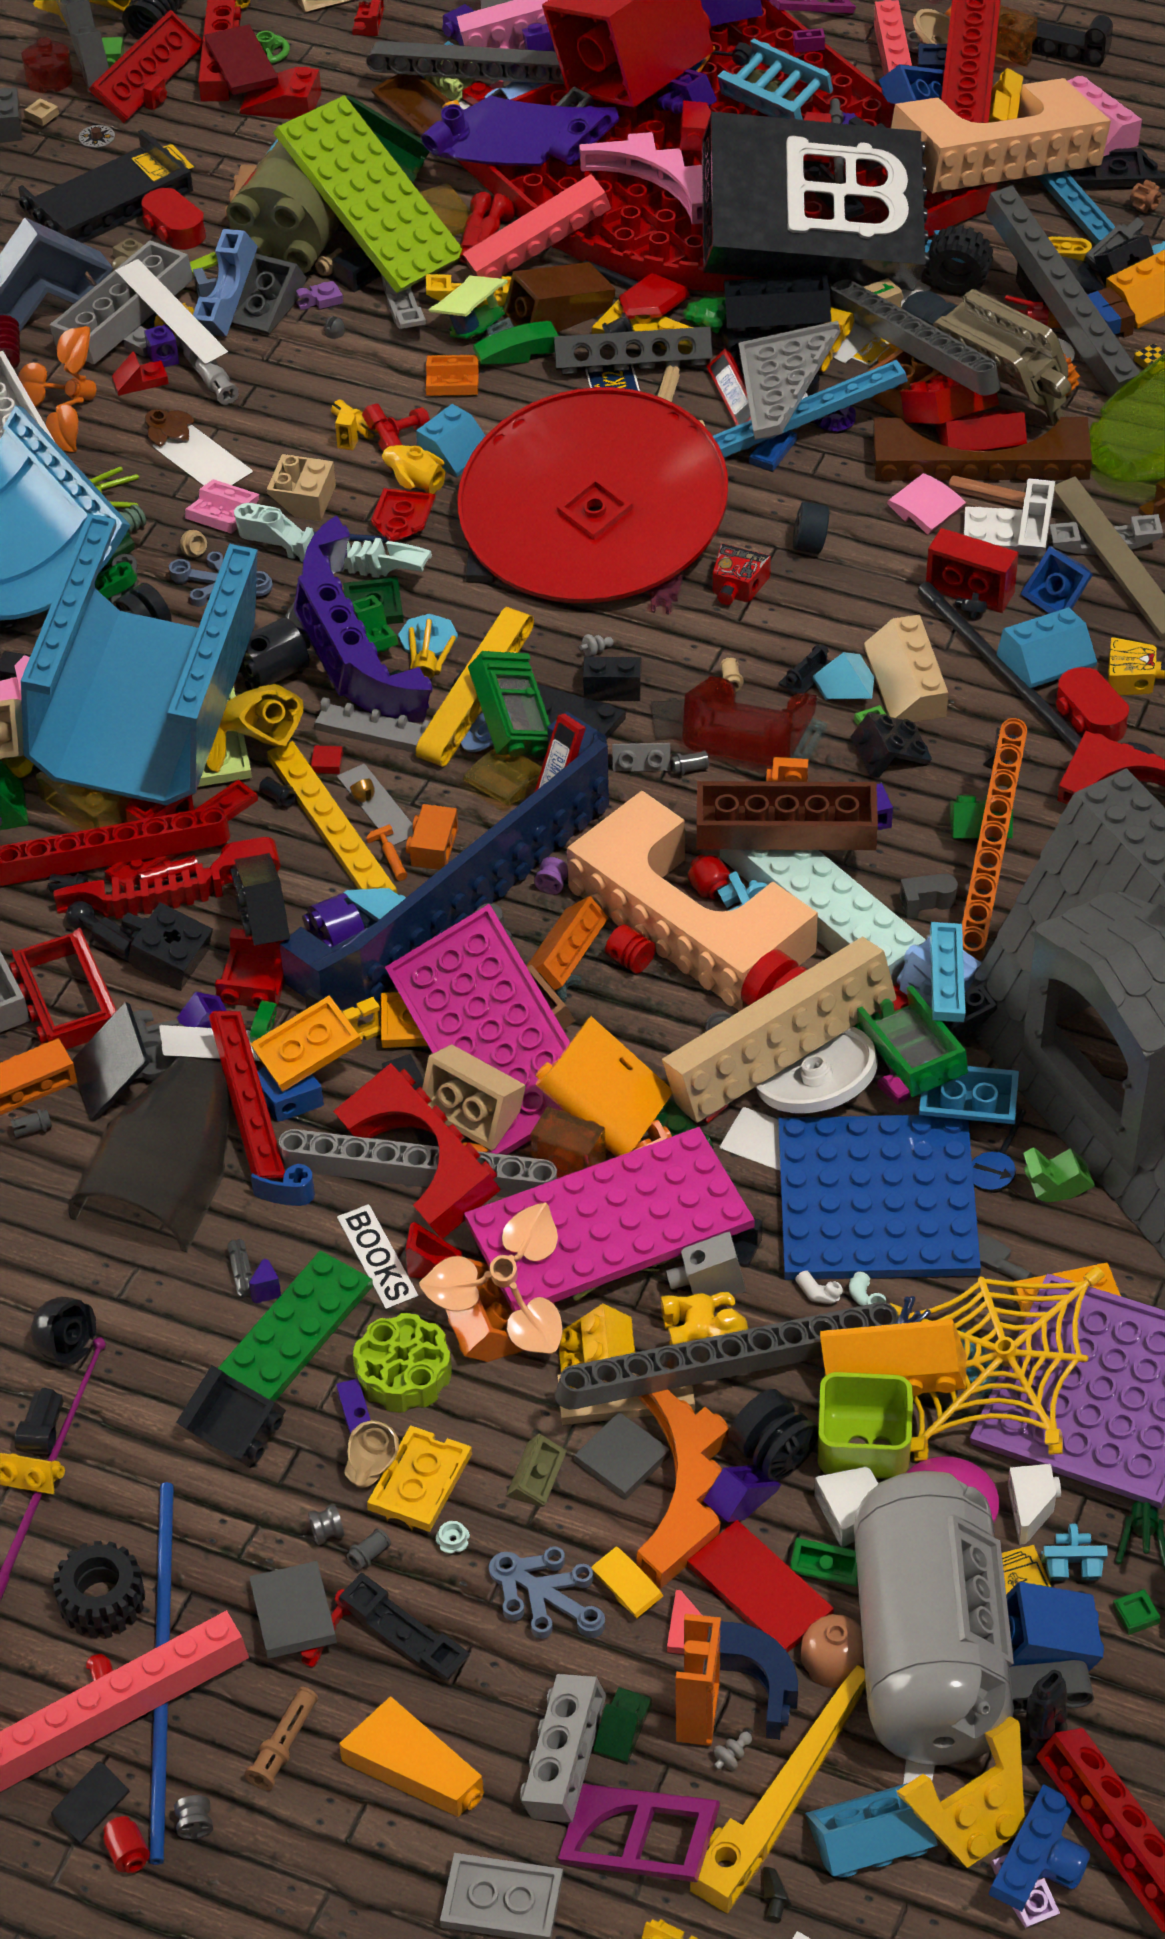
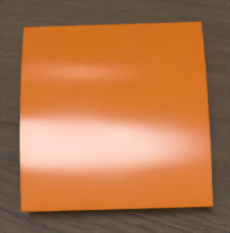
[426,355,479,396]

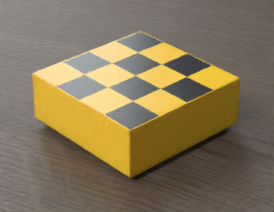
[1134,343,1165,374]

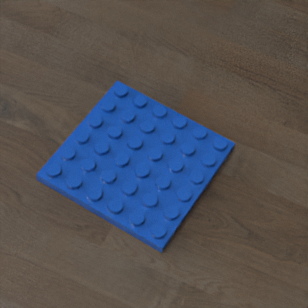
[778,1115,981,1280]

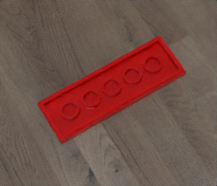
[88,10,203,123]

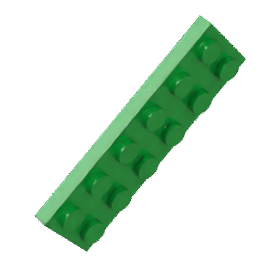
[218,1250,373,1402]

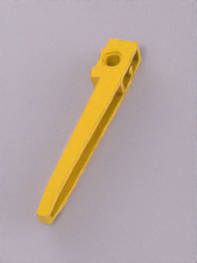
[690,1665,866,1914]

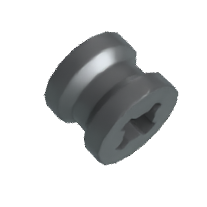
[308,1504,345,1545]
[174,1795,213,1839]

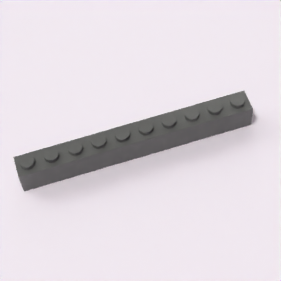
[985,185,1141,402]

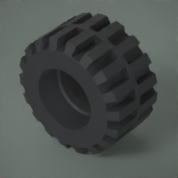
[924,225,993,296]
[53,1541,145,1638]

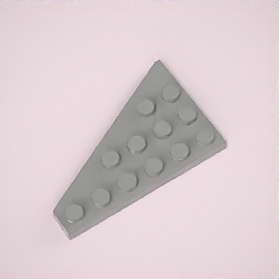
[739,321,840,440]

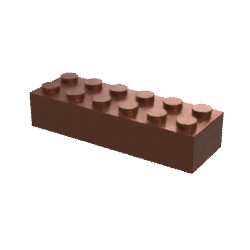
[697,781,878,850]

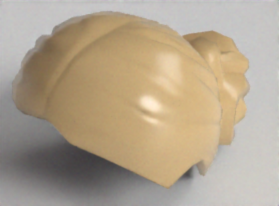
[345,1420,399,1488]

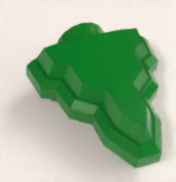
[683,297,726,333]

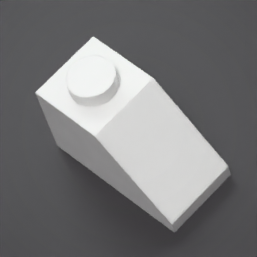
[1008,1464,1061,1545]

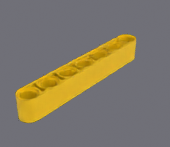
[415,607,534,767]

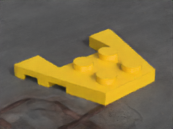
[896,1716,1025,1868]

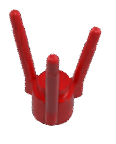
[1005,295,1049,326]

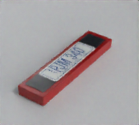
[706,349,751,426]
[535,713,586,791]

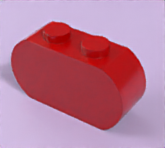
[142,188,206,250]
[1056,667,1129,742]

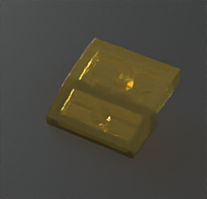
[463,749,542,806]

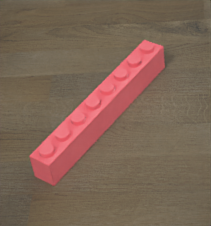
[0,1610,249,1792]

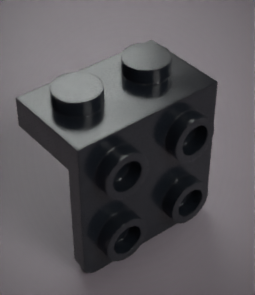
[851,712,932,778]

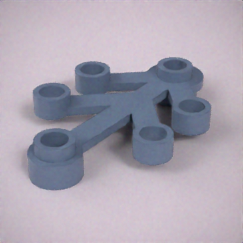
[169,552,273,607]
[489,1546,605,1639]

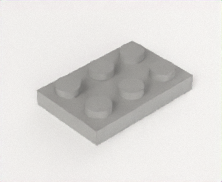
[440,1853,563,1939]

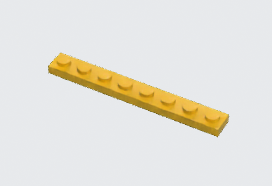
[267,741,397,893]

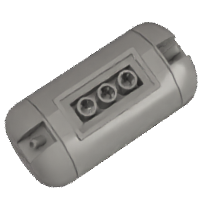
[854,1471,1014,1766]

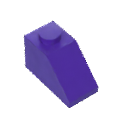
[703,1465,781,1522]

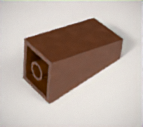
[503,262,616,332]

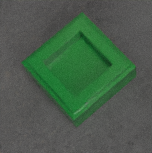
[1112,1589,1161,1635]

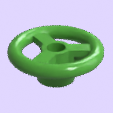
[256,31,290,64]

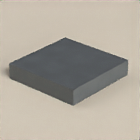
[574,1412,670,1500]

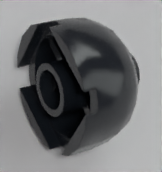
[31,1297,96,1364]

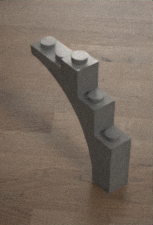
[56,0,109,93]

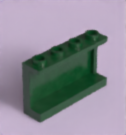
[346,95,430,183]

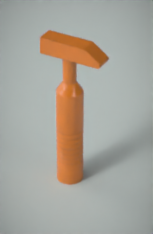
[366,824,407,881]

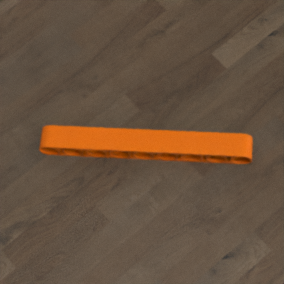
[962,718,1027,961]

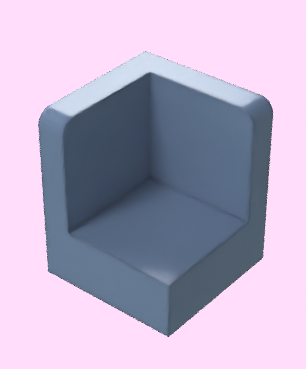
[193,267,218,298]

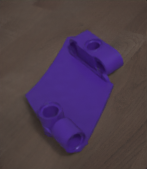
[421,95,619,166]

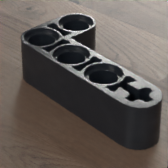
[1015,15,1113,67]

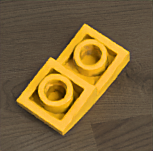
[591,1546,664,1618]

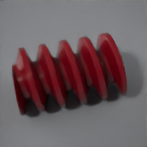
[0,315,20,369]

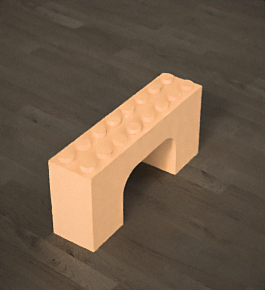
[891,78,1111,193]
[567,790,818,1011]

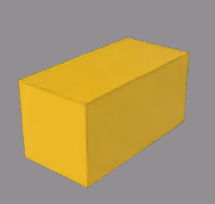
[335,412,358,451]

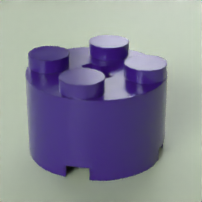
[302,893,365,948]

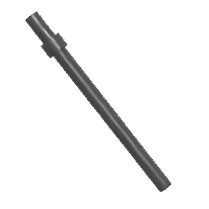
[828,98,845,198]

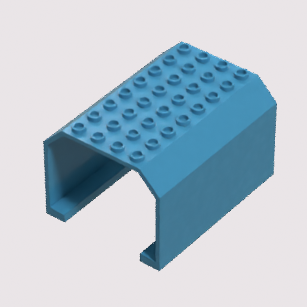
[21,513,258,805]

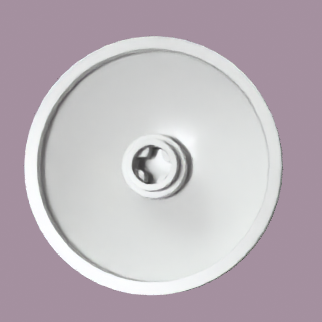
[756,1027,878,1113]

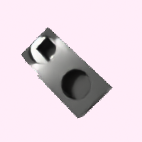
[900,874,958,919]

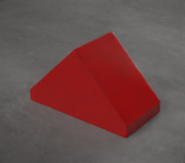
[405,1222,462,1278]

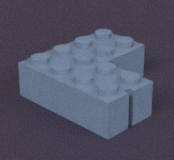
[0,217,113,331]

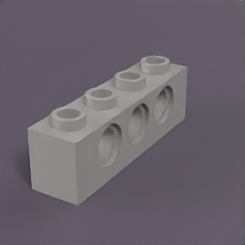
[520,1674,606,1823]

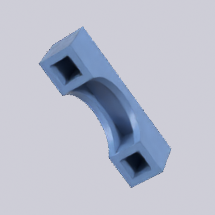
[193,229,258,337]

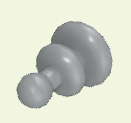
[579,634,614,657]
[713,1732,752,1771]

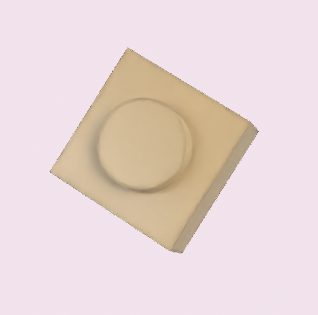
[24,98,59,126]

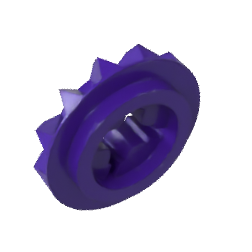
[814,405,856,431]

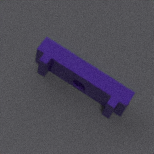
[336,1378,371,1435]

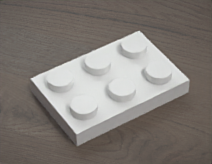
[964,507,1046,556]

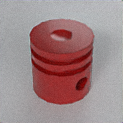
[605,924,656,973]

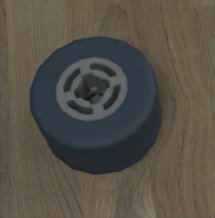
[793,502,829,554]

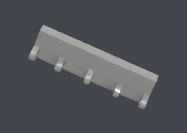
[315,697,431,753]

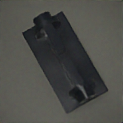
[778,644,831,697]

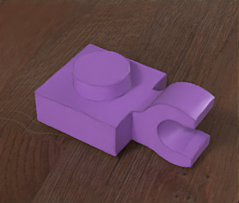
[296,281,343,310]

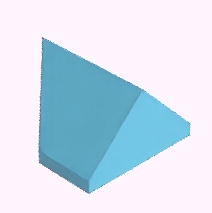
[812,652,874,701]

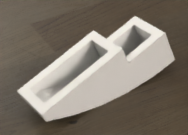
[1018,478,1055,550]

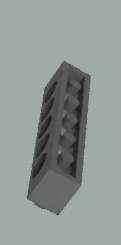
[554,327,712,374]

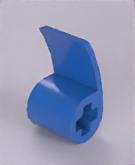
[251,1164,315,1206]

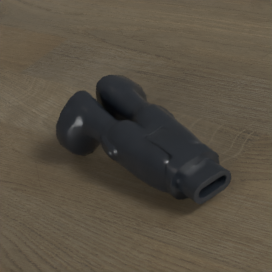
[1020,1670,1068,1766]

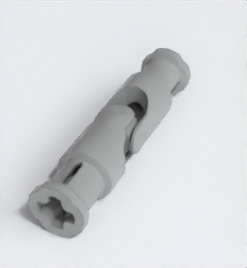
[175,334,239,405]

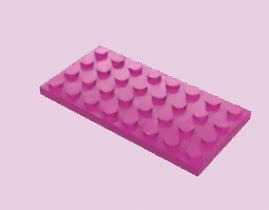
[385,904,570,1155]
[464,1127,755,1312]

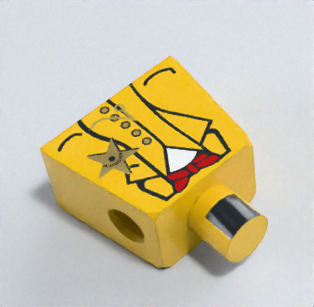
[1108,637,1165,695]

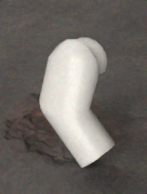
[795,1271,843,1305]

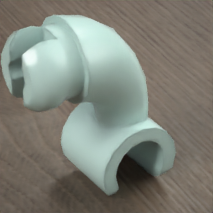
[849,1272,886,1306]

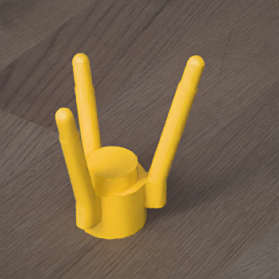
[409,619,456,679]

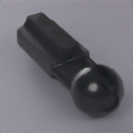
[65,901,132,962]

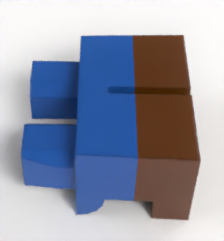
[1088,286,1135,337]

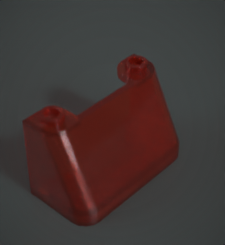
[682,676,817,766]

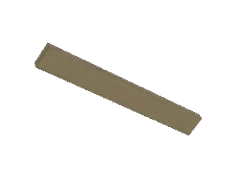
[1054,476,1165,640]

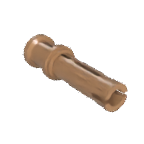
[244,1687,318,1790]

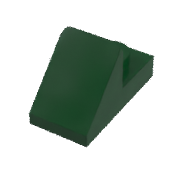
[594,1687,652,1765]

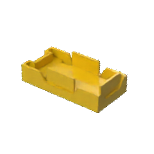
[989,68,1023,123]

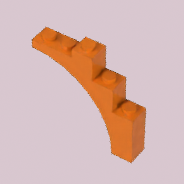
[636,1389,729,1589]

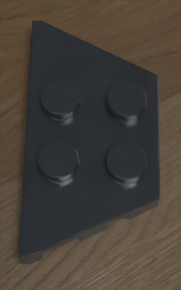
[1074,148,1165,188]

